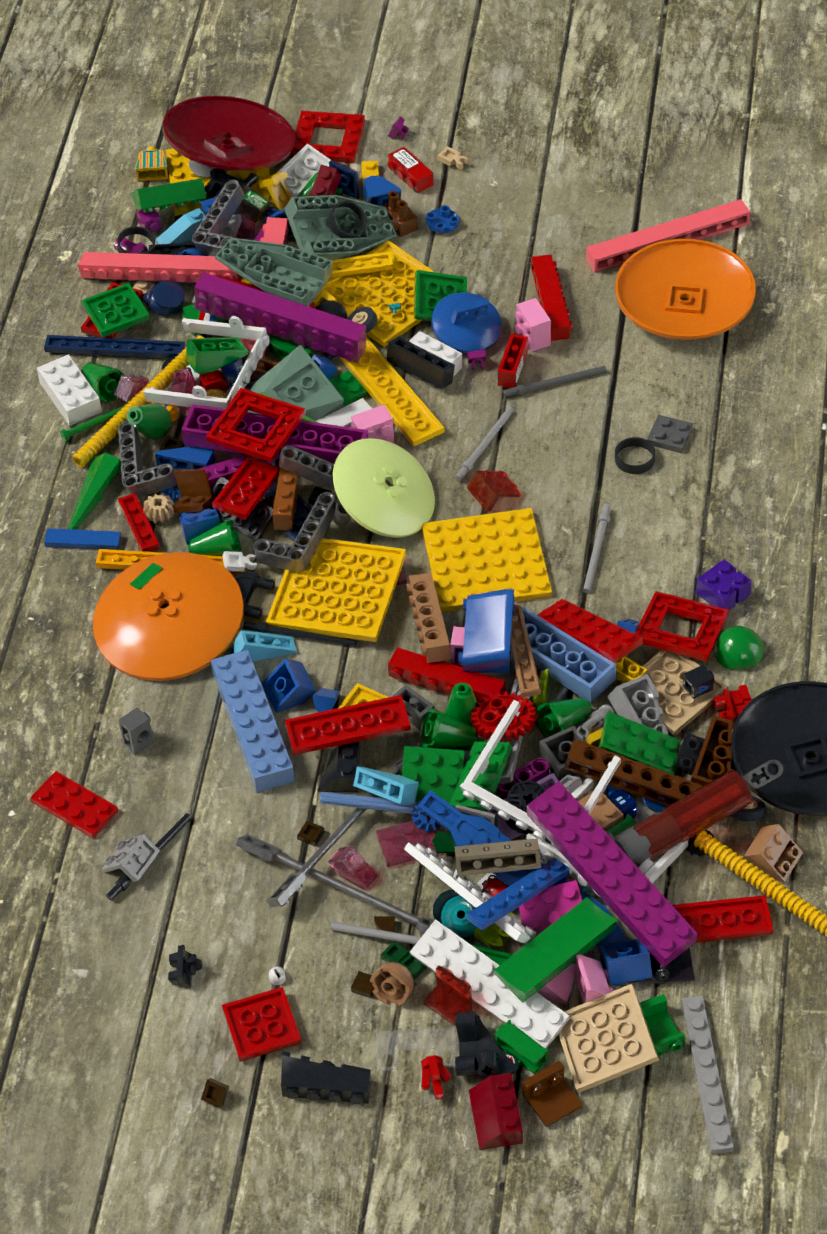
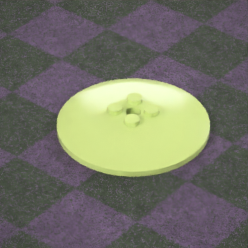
[333,438,435,538]

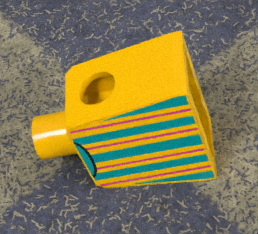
[135,146,169,181]

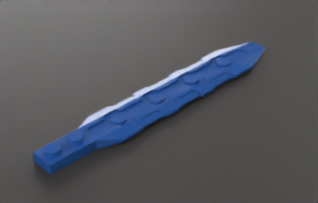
[418,790,628,946]

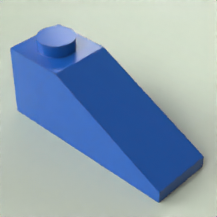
[155,446,215,470]

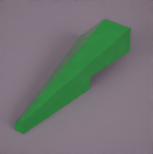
[67,453,121,530]

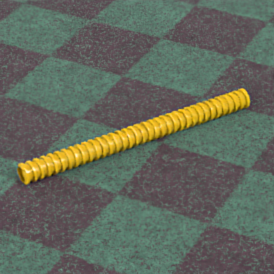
[72,336,204,467]
[694,831,827,937]

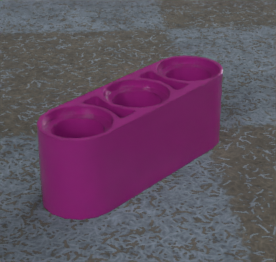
[498,758,549,800]

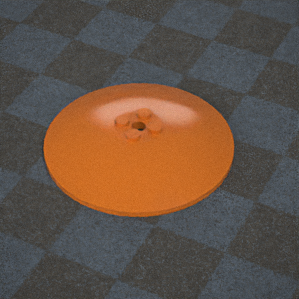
[615,239,756,340]
[93,552,244,681]

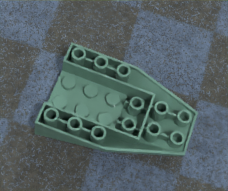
[284,195,397,260]
[215,238,332,307]
[248,345,344,421]

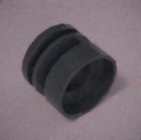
[504,780,546,834]

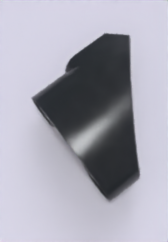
[455,1011,518,1078]

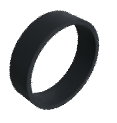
[328,201,367,238]
[117,226,155,254]
[615,437,655,474]

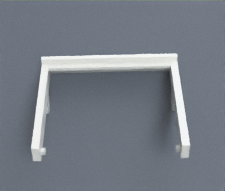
[143,316,270,409]
[460,700,621,849]
[526,778,689,896]

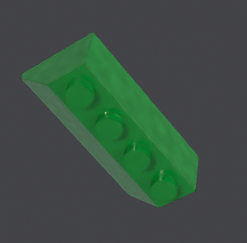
[131,178,206,213]

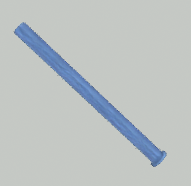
[320,792,428,816]

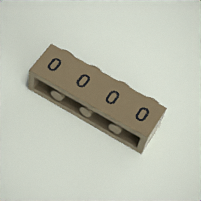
[455,838,541,876]

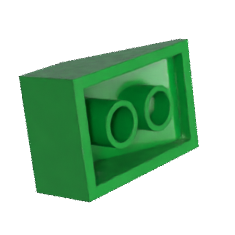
[186,337,248,374]

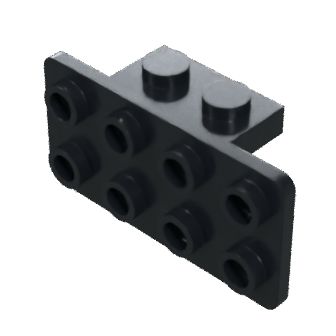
[209,477,273,541]

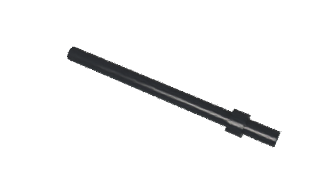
[243,621,357,647]
[106,813,192,901]

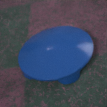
[426,205,459,233]

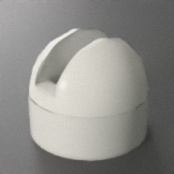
[268,966,286,985]

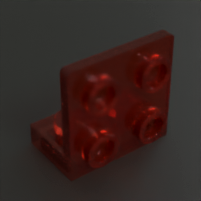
[467,470,522,511]
[423,965,473,1027]

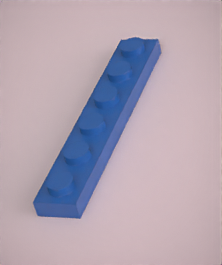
[467,858,570,930]

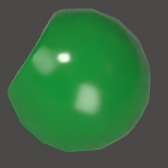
[714,626,764,670]

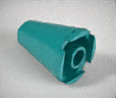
[441,895,478,937]

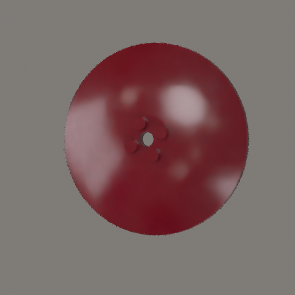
[163,96,295,171]

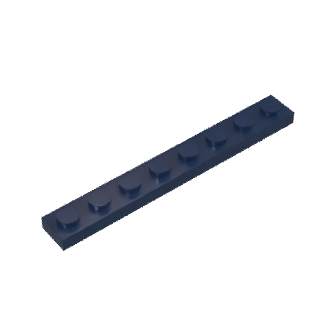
[44,335,186,358]

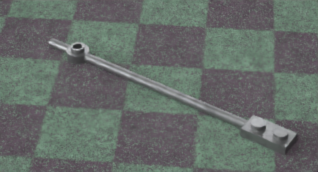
[266,742,424,907]
[236,834,434,935]

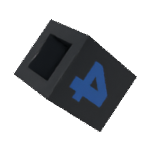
[682,665,715,699]

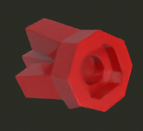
[421,1055,451,1100]

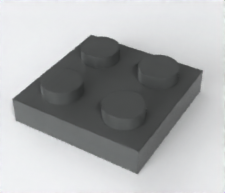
[647,415,693,453]

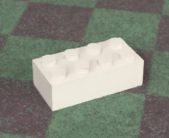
[37,354,102,426]

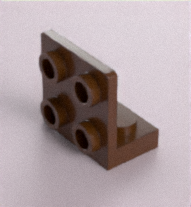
[172,469,215,513]
[522,1061,582,1127]

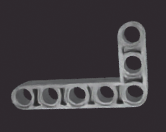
[192,180,244,256]
[118,421,177,498]
[278,446,351,526]
[253,492,336,572]

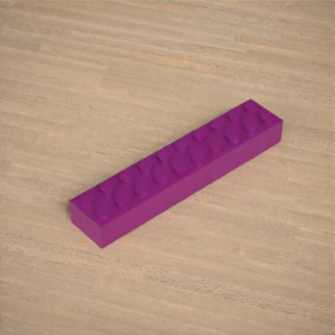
[194,272,366,363]
[182,404,369,464]
[527,781,697,968]

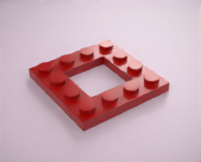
[290,110,365,163]
[206,388,306,463]
[634,591,729,661]

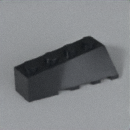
[317,741,361,793]
[281,1052,372,1104]

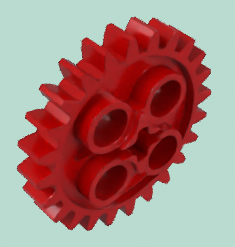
[471,691,536,742]

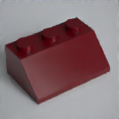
[469,1073,523,1150]

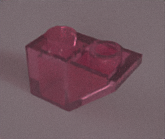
[171,367,196,412]
[114,374,149,402]
[328,846,378,890]

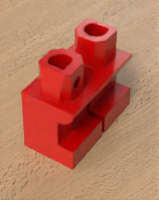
[713,684,752,729]

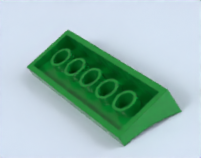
[494,897,618,1003]

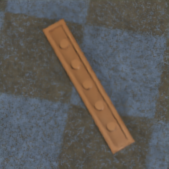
[511,603,541,698]

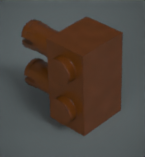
[383,191,418,237]

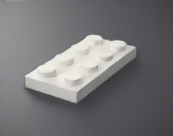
[277,144,330,197]

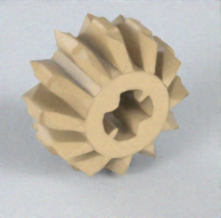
[143,493,174,524]

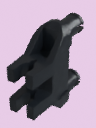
[204,168,259,200]
[233,572,275,620]

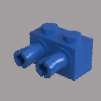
[179,508,220,545]

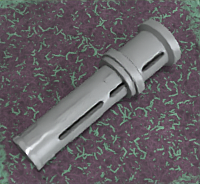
[577,704,615,739]

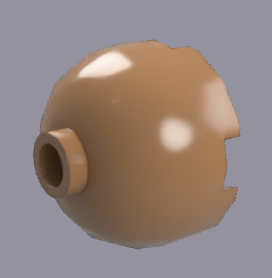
[370,962,414,1006]

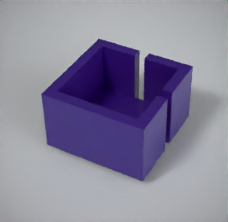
[696,559,751,610]

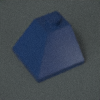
[329,160,359,200]

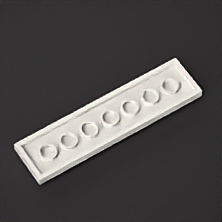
[404,842,536,944]
[410,919,570,1049]

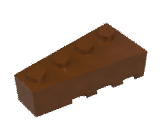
[691,715,732,792]

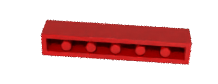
[531,254,573,341]
[388,647,505,703]

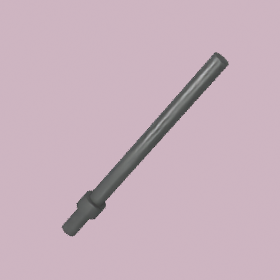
[503,366,607,397]

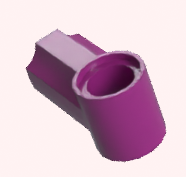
[114,238,148,254]

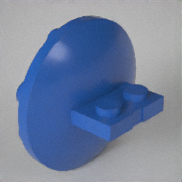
[431,292,502,355]

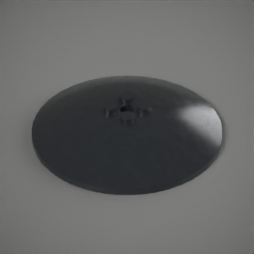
[731,681,827,816]

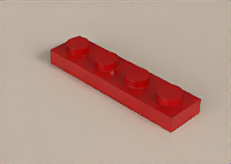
[118,493,160,552]

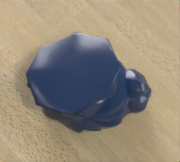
[144,281,185,316]

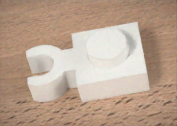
[222,551,257,572]

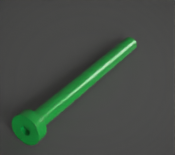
[60,406,124,442]

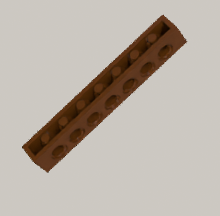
[564,739,725,825]

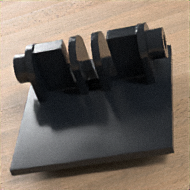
[648,947,695,984]

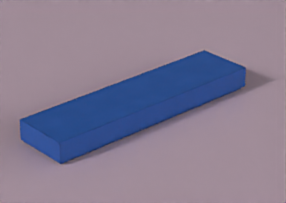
[44,528,121,550]

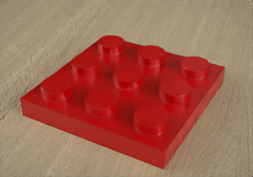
[222,987,302,1062]

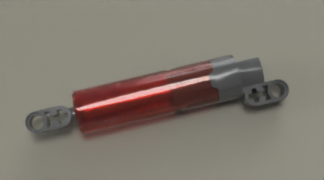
[605,760,783,868]

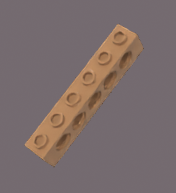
[406,573,451,663]

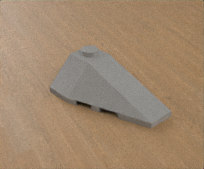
[607,674,668,735]

